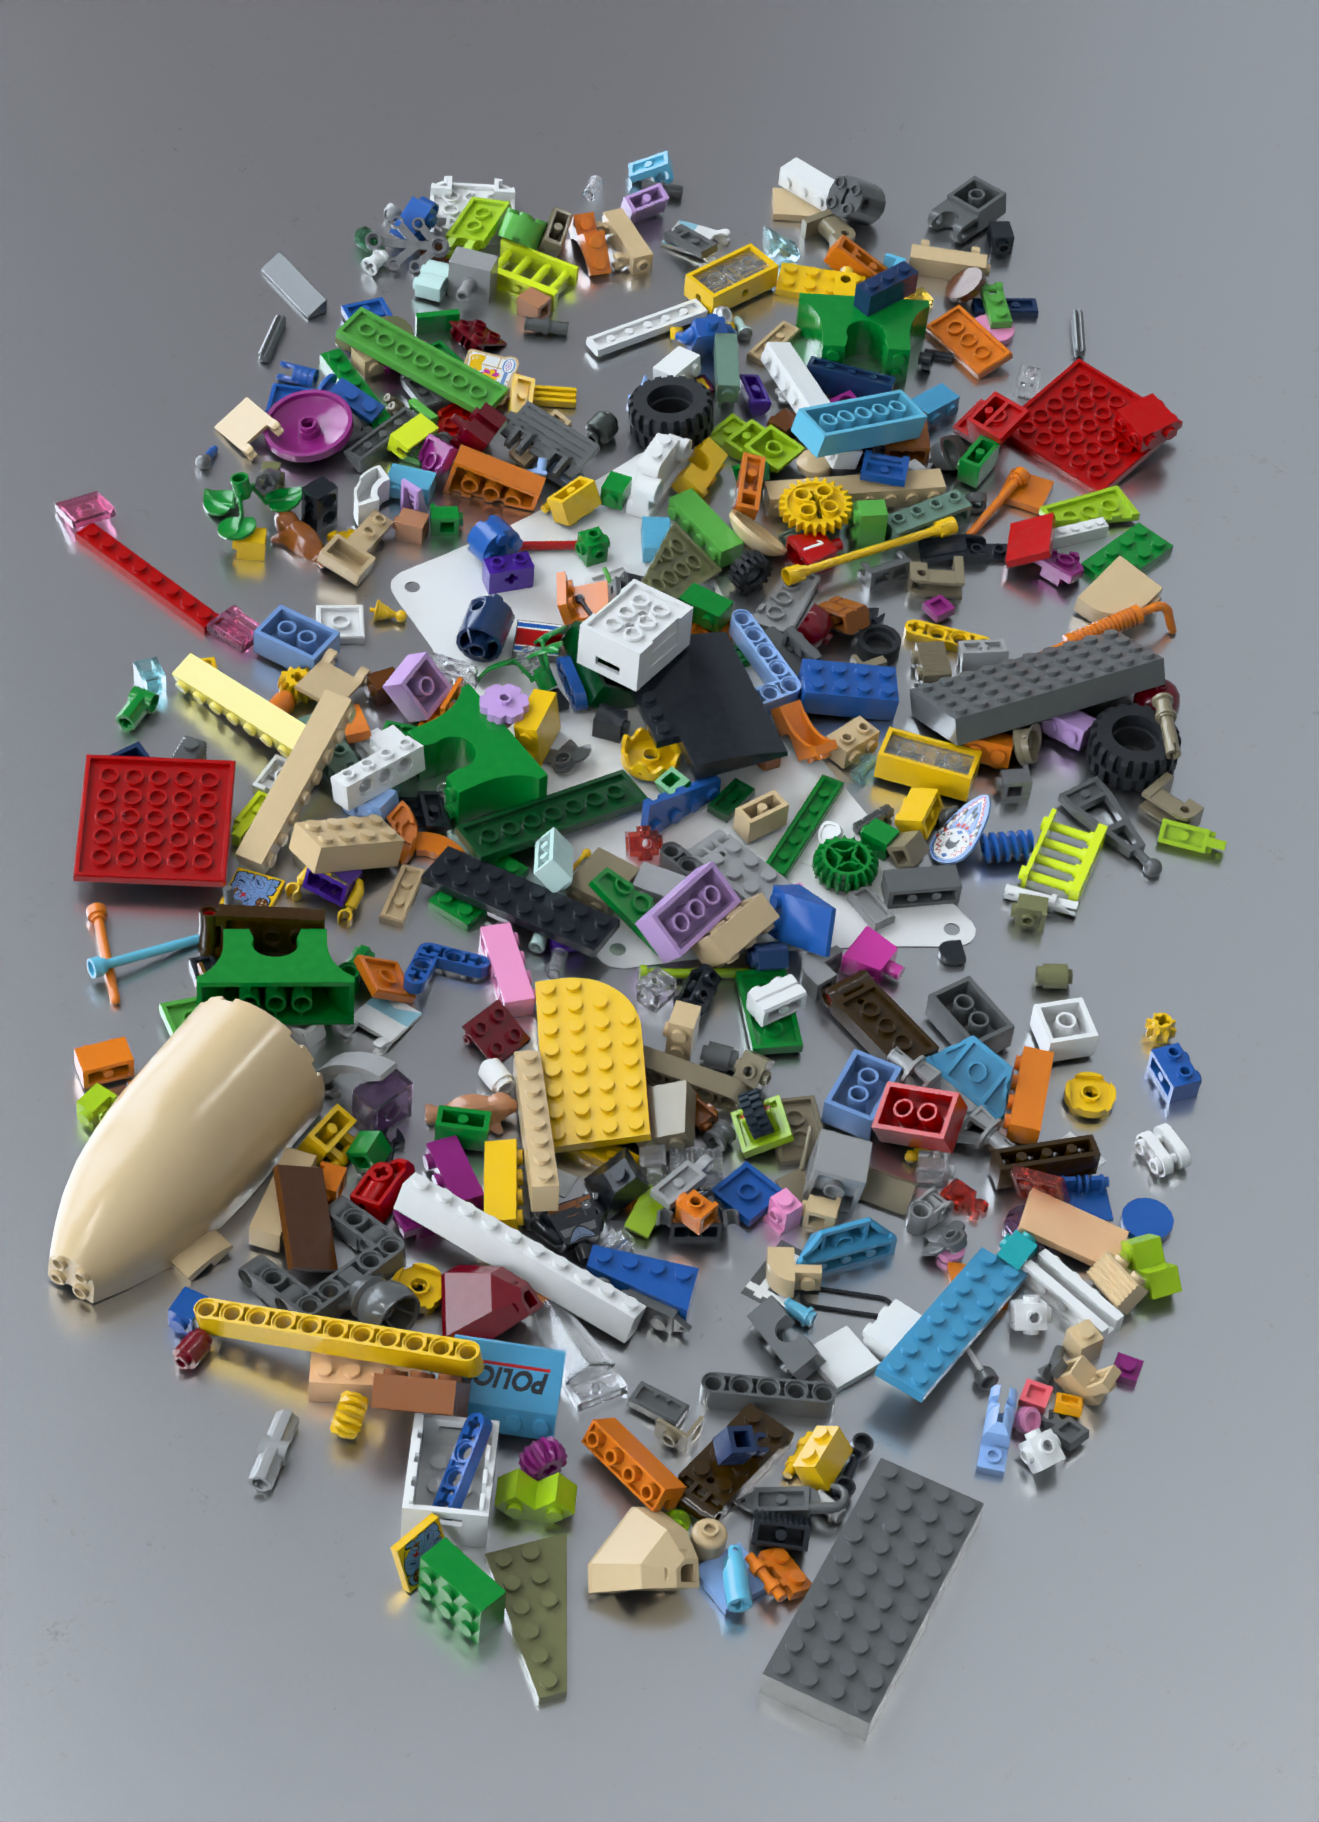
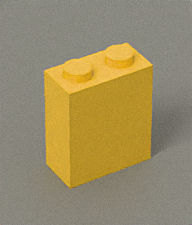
[514,689,561,766]

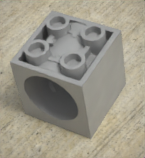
[802,1129,873,1214]

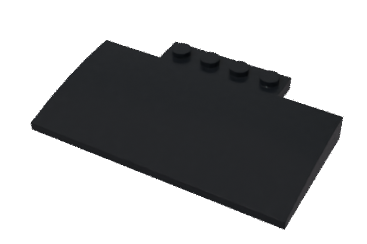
[627,632,788,781]

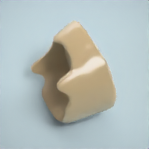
[796,449,832,478]

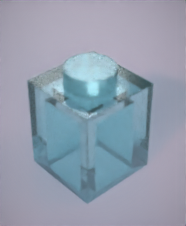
[133,657,166,695]

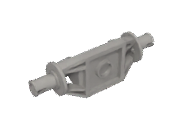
[887,1046,1016,1149]

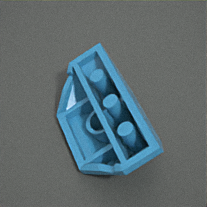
[796,1217,897,1275]

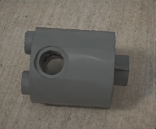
[826,175,886,225]

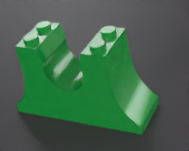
[795,293,930,384]
[407,684,548,826]
[196,929,355,1025]

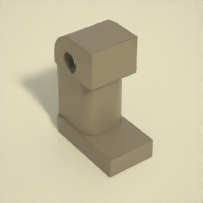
[800,209,856,248]
[907,556,965,600]
[1138,772,1204,826]

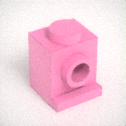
[763,1188,803,1236]

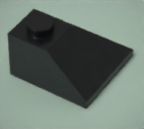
[584,1147,651,1219]

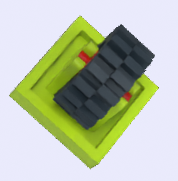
[730,1088,794,1159]

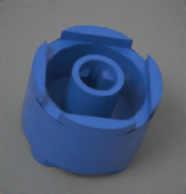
[467,515,523,564]

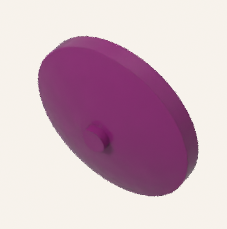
[263,389,354,462]

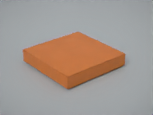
[999,468,1054,514]
[354,955,416,1004]

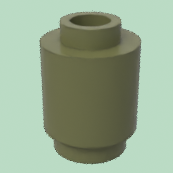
[1035,963,1073,989]

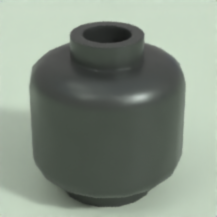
[585,411,619,445]

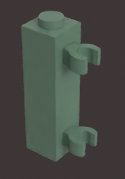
[713,333,740,409]

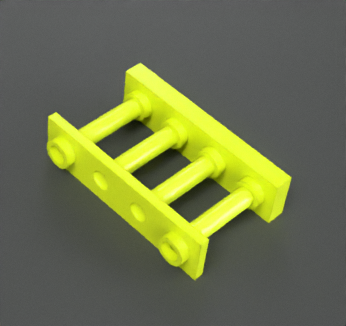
[497,238,579,312]
[1018,808,1108,901]

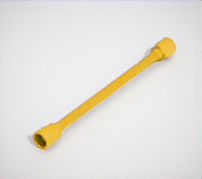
[781,516,958,586]

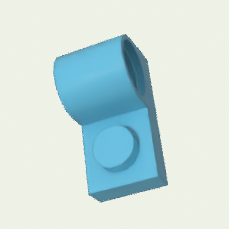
[628,151,674,184]

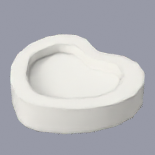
[818,821,843,843]

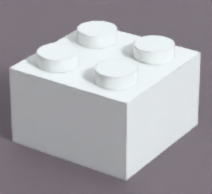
[1030,997,1099,1062]

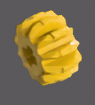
[277,666,314,705]
[330,1390,369,1440]

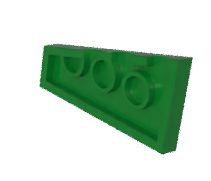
[588,867,659,957]

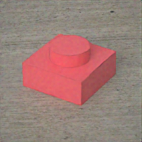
[1018,1378,1053,1414]

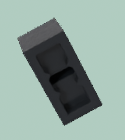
[301,476,338,533]

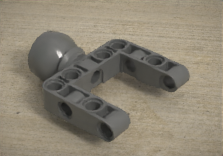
[237,1196,420,1330]

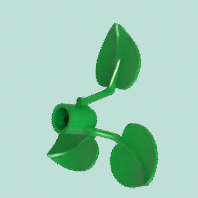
[203,472,302,540]
[476,625,570,691]

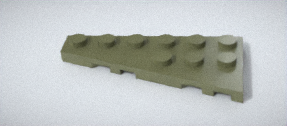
[641,521,722,600]
[484,1533,567,1705]

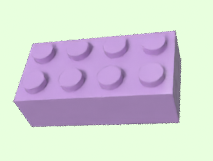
[635,861,741,964]

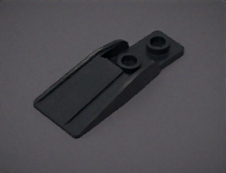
[918,534,1008,567]

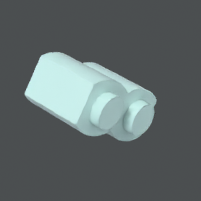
[413,259,449,302]

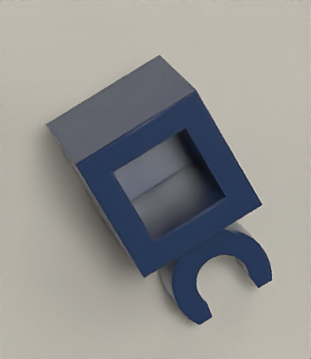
[713,1425,769,1465]

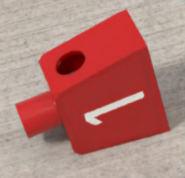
[785,532,844,575]

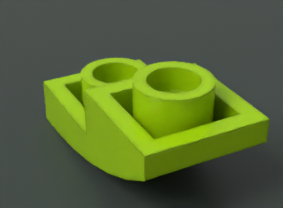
[624,1184,663,1240]

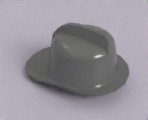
[927,435,968,472]

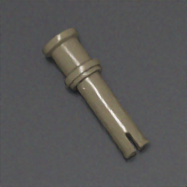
[1152,693,1181,760]

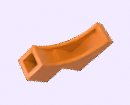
[569,212,612,277]
[770,700,838,763]

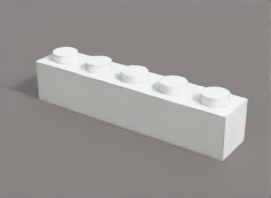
[1052,517,1109,549]

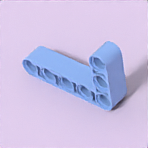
[728,609,801,716]

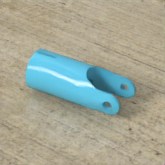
[722,1544,753,1613]

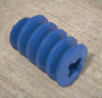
[980,829,1034,863]

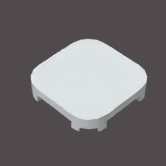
[430,176,515,245]

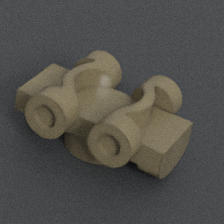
[383,393,405,416]

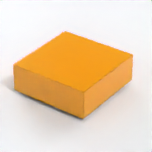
[1053,1392,1084,1418]

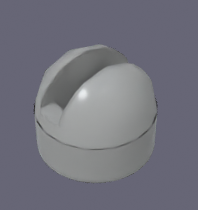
[384,203,402,222]

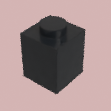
[592,703,631,743]

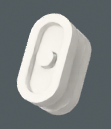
[1134,1123,1191,1177]

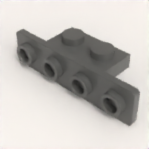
[764,625,822,678]

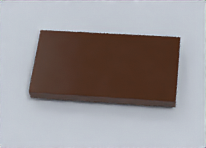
[273,1164,338,1273]

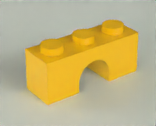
[670,437,728,499]

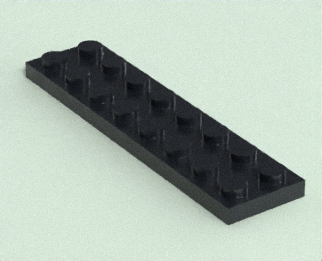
[421,846,620,958]

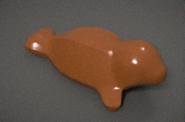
[270,510,325,569]

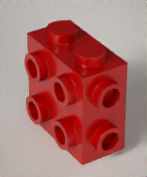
[1115,393,1179,453]

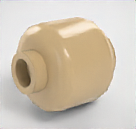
[690,1518,728,1561]

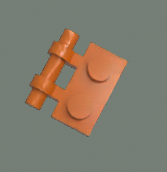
[745,1547,812,1602]

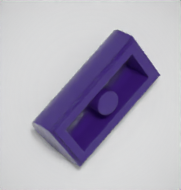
[739,374,772,416]

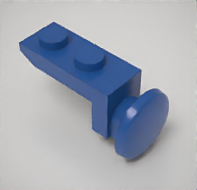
[317,373,385,424]

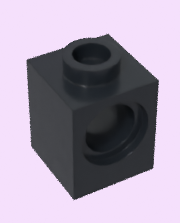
[986,221,1015,254]

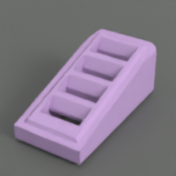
[400,479,428,513]

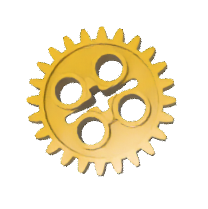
[778,477,853,536]

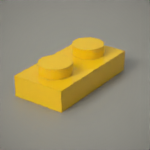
[507,373,536,415]

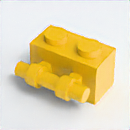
[541,476,602,526]
[296,1103,358,1167]
[782,1426,853,1491]

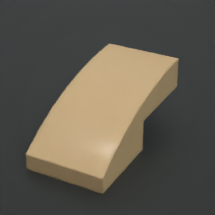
[171,1229,233,1282]

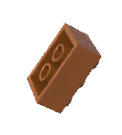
[371,1369,471,1418]

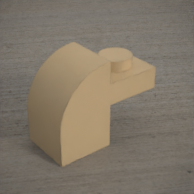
[766,1247,822,1298]
[1054,1355,1121,1406]

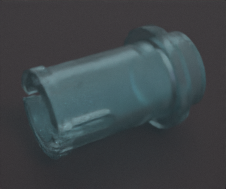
[850,753,877,783]

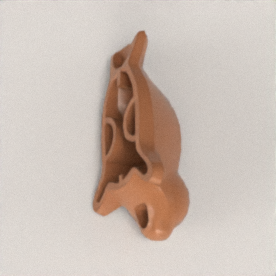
[425,1092,518,1136]

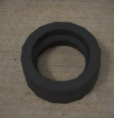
[855,624,901,666]

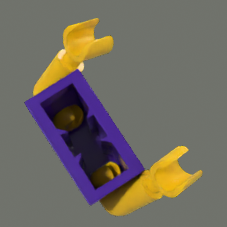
[285,866,364,928]

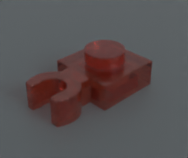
[940,1178,989,1221]

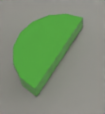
[408,398,439,426]

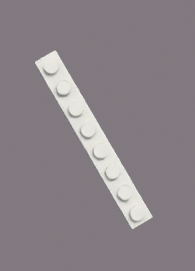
[760,342,863,469]

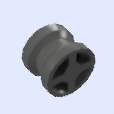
[703,1120,736,1154]

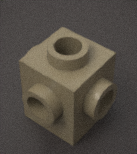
[733,1050,775,1091]

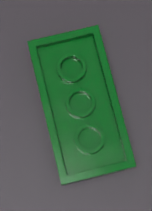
[1081,522,1173,580]
[428,855,529,931]
[735,970,803,1055]

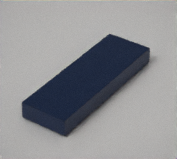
[972,298,1039,318]

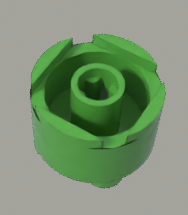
[498,207,548,251]

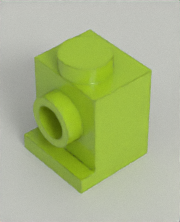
[76,1083,117,1129]

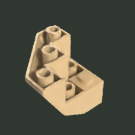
[587,1507,700,1594]

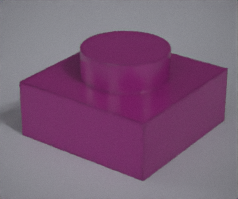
[922,594,955,623]
[1113,1352,1144,1388]

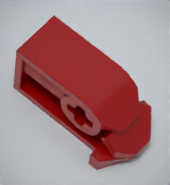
[350,1158,415,1224]

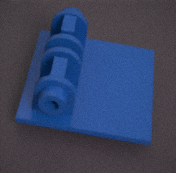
[1052,1174,1114,1221]

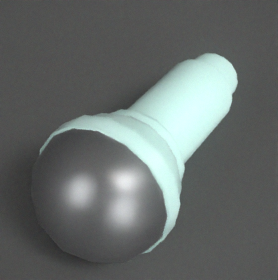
[734,316,753,341]

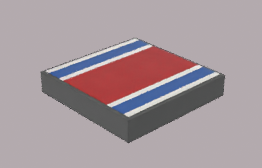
[512,620,564,663]

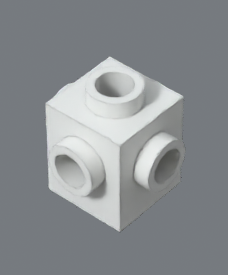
[1010,1295,1052,1335]
[1017,1428,1066,1474]

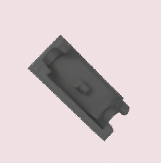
[857,550,912,590]

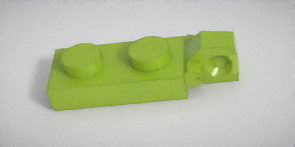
[1157,818,1227,854]

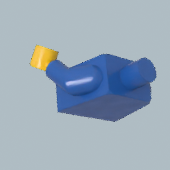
[670,313,738,356]

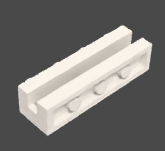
[1022,1248,1124,1344]

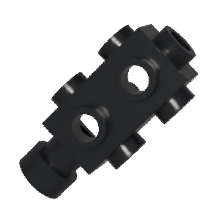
[673,964,722,1016]

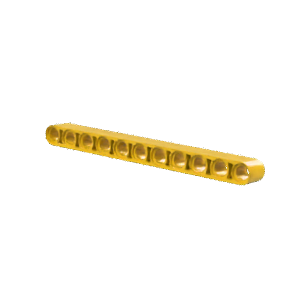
[193,1298,484,1378]

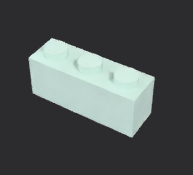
[534,827,574,893]

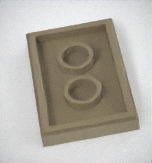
[774,1095,824,1167]

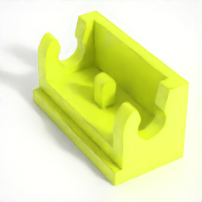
[387,413,439,459]

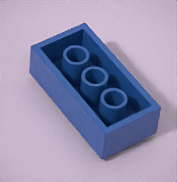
[798,658,899,721]

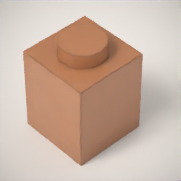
[516,287,552,319]
[392,507,429,546]

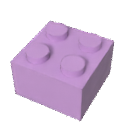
[382,652,452,722]

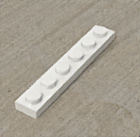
[586,298,708,357]

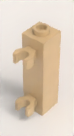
[596,208,653,275]
[909,239,991,280]

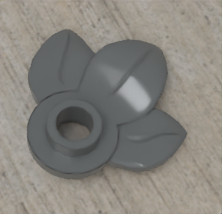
[545,739,591,773]
[920,1220,967,1256]

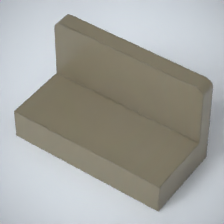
[860,1166,919,1215]

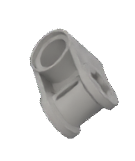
[905,1187,955,1235]

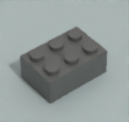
[925,976,1015,1053]

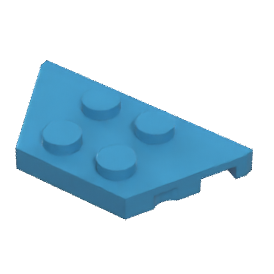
[926,1035,1015,1121]

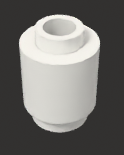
[478,1058,515,1094]

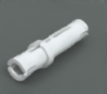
[1003,883,1079,917]

